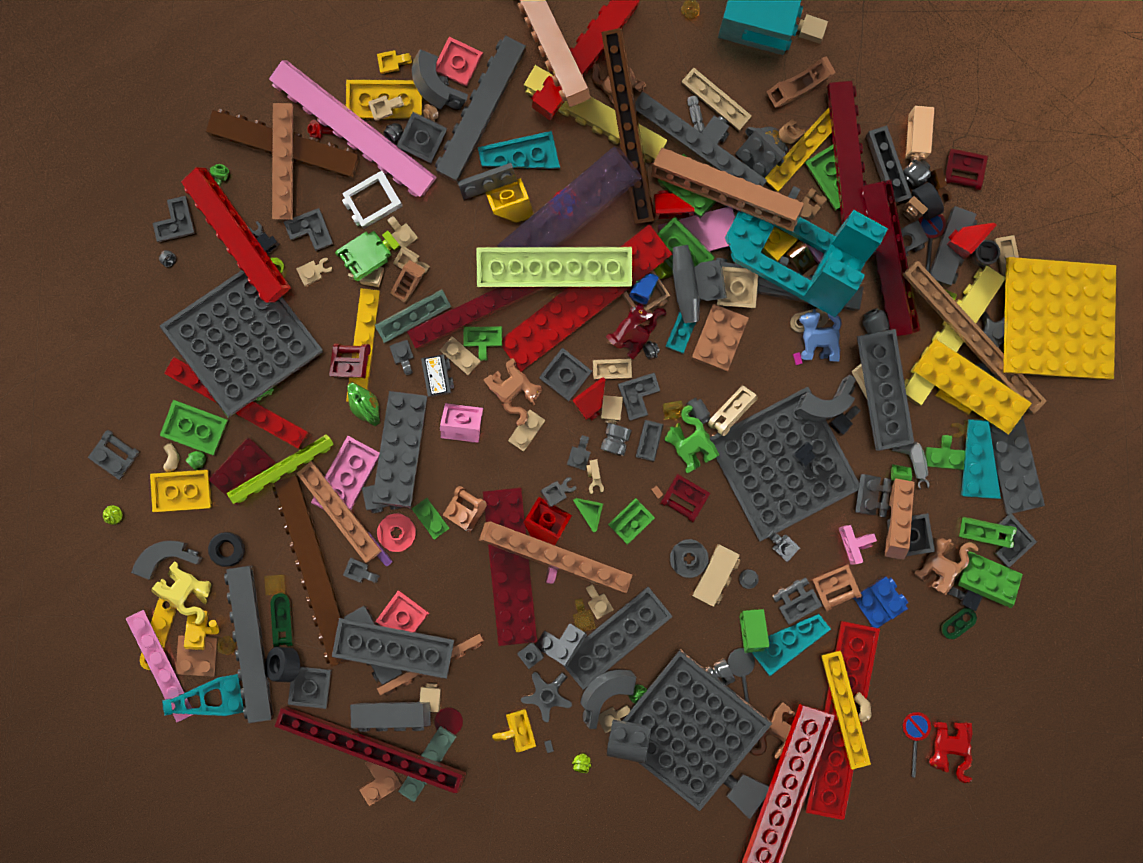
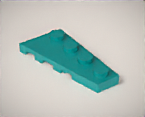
[478,131,560,169]
[961,419,1001,499]
[751,614,831,676]

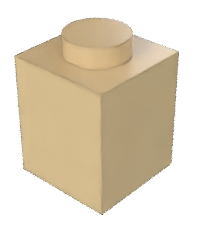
[797,14,828,44]
[601,395,623,424]
[420,683,441,712]

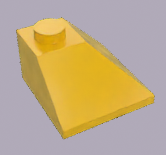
[486,178,534,223]

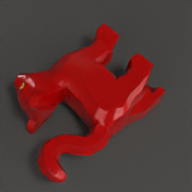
[929,722,973,783]

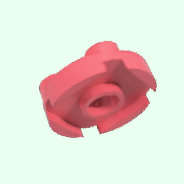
[377,513,416,552]

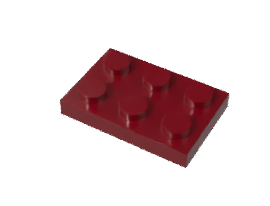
[208,437,276,505]

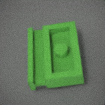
[608,498,655,545]

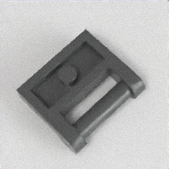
[88,430,139,480]

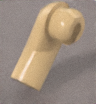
[163,443,180,472]
[853,692,872,722]

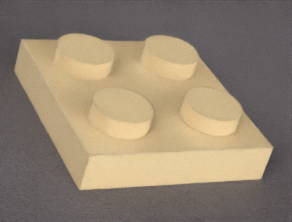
[717,267,758,308]

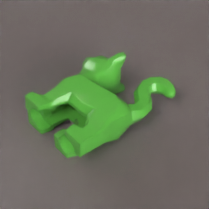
[665,405,719,473]

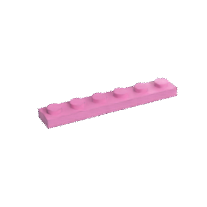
[126,610,193,722]

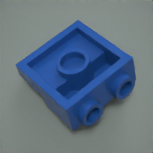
[853,576,908,628]

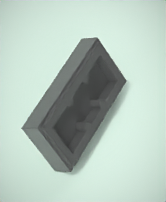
[636,420,664,462]

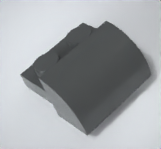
[607,719,651,763]

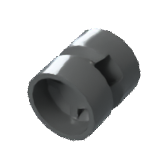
[970,240,1000,268]
[600,423,632,456]
[705,659,736,686]

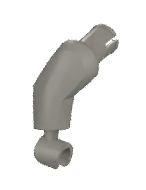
[892,441,929,489]

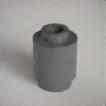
[686,397,711,424]

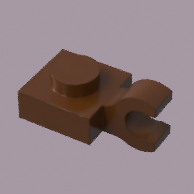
[928,168,952,202]

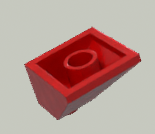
[653,190,695,220]
[947,223,997,259]
[572,377,606,421]
[524,497,572,546]

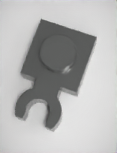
[540,477,577,508]

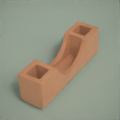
[885,478,914,560]

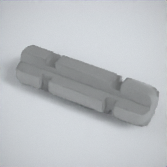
[687,96,705,133]

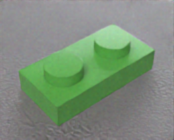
[412,498,450,540]

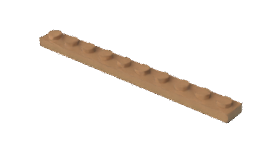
[903,261,1046,415]

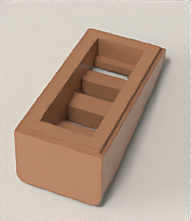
[390,260,425,304]

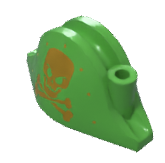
[347,382,380,426]

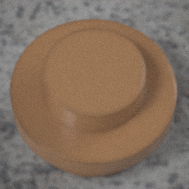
[422,104,439,122]

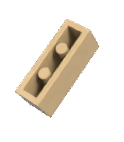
[692,544,741,607]

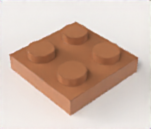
[176,635,218,677]

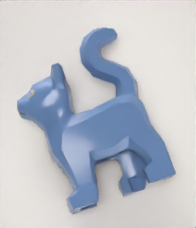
[799,309,842,362]

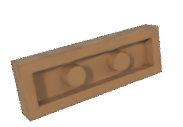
[902,196,928,221]

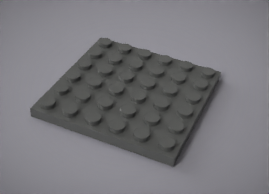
[160,270,323,418]
[710,387,860,542]
[608,649,772,811]

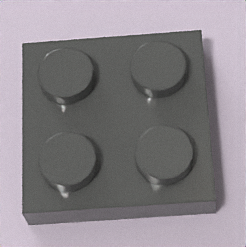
[397,112,447,163]
[735,128,786,178]
[539,348,592,401]
[288,666,331,709]

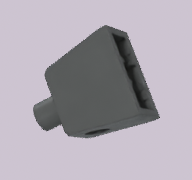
[723,773,769,819]

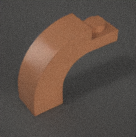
[767,56,836,108]

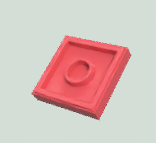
[436,37,483,88]
[375,590,429,632]

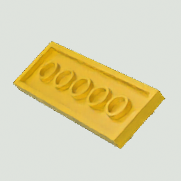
[913,338,1032,435]

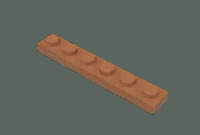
[272,103,293,220]
[296,461,382,563]
[377,633,484,697]

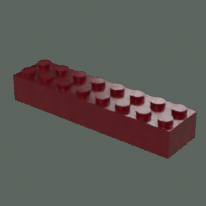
[483,488,538,646]

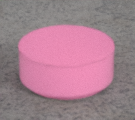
[545,567,557,584]

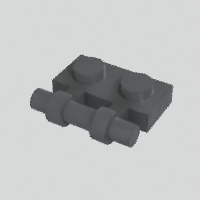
[856,474,892,517]
[772,577,822,625]

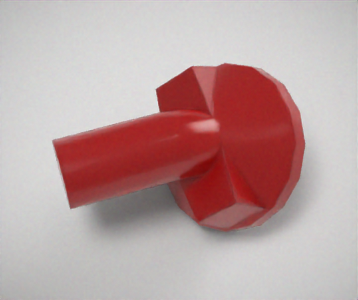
[307,120,335,138]

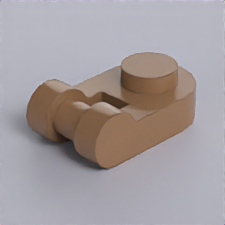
[779,119,806,144]
[800,188,827,222]

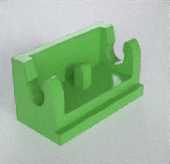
[739,609,769,653]

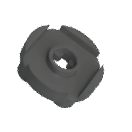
[670,539,709,578]

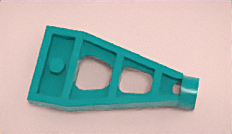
[162,674,244,716]

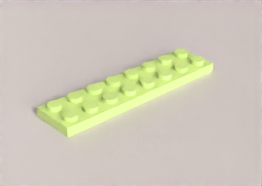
[476,247,632,287]

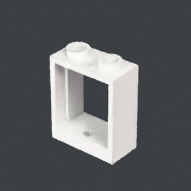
[342,171,402,229]

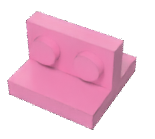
[440,403,483,443]
[839,525,877,564]

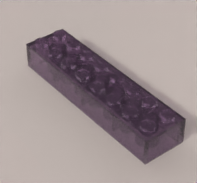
[497,147,642,247]

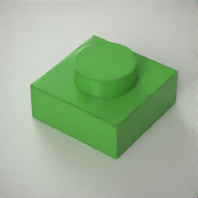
[891,464,912,481]

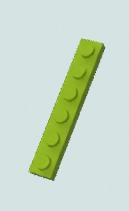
[226,434,334,504]

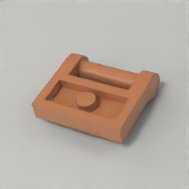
[443,486,487,532]
[812,564,862,611]

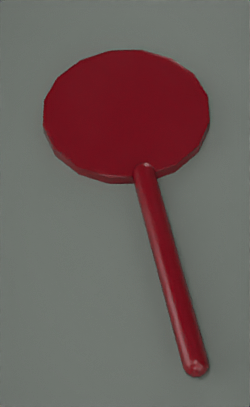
[434,707,463,735]

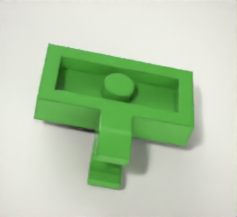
[464,326,502,361]
[925,435,965,470]

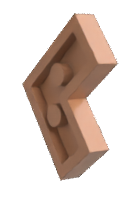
[359,761,403,806]

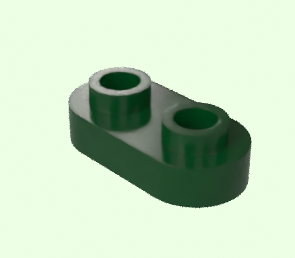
[941,608,977,639]

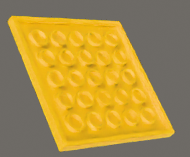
[1003,257,1116,380]

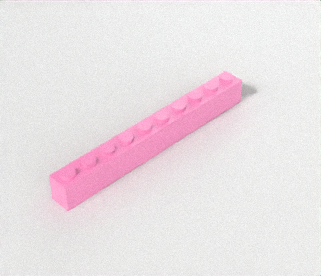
[269,60,437,197]

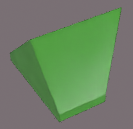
[573,498,603,533]

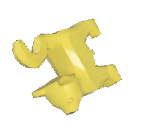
[151,561,212,624]

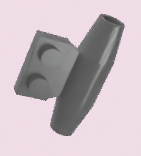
[672,245,727,323]

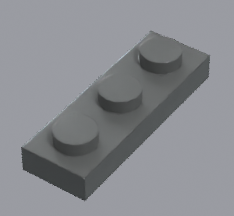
[457,163,517,200]

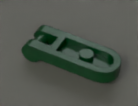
[270,593,294,648]

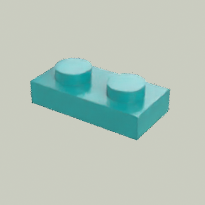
[665,312,696,354]

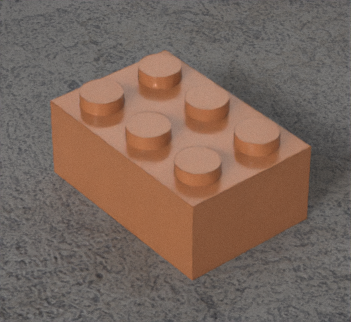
[691,304,749,373]

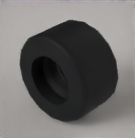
[912,182,944,220]
[208,532,245,567]
[265,647,300,682]

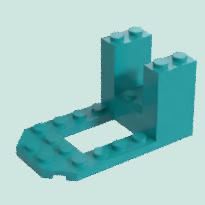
[718,0,803,55]
[725,210,888,317]

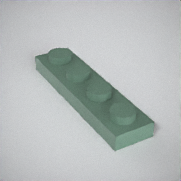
[375,289,452,343]
[398,726,456,802]

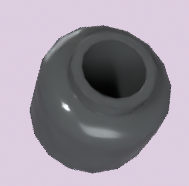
[903,160,931,188]
[862,308,890,334]

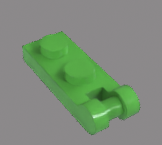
[959,517,1017,548]

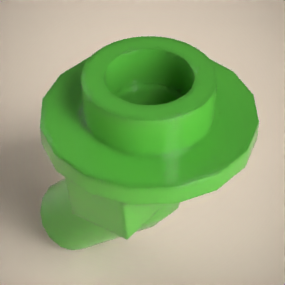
[210,164,229,185]

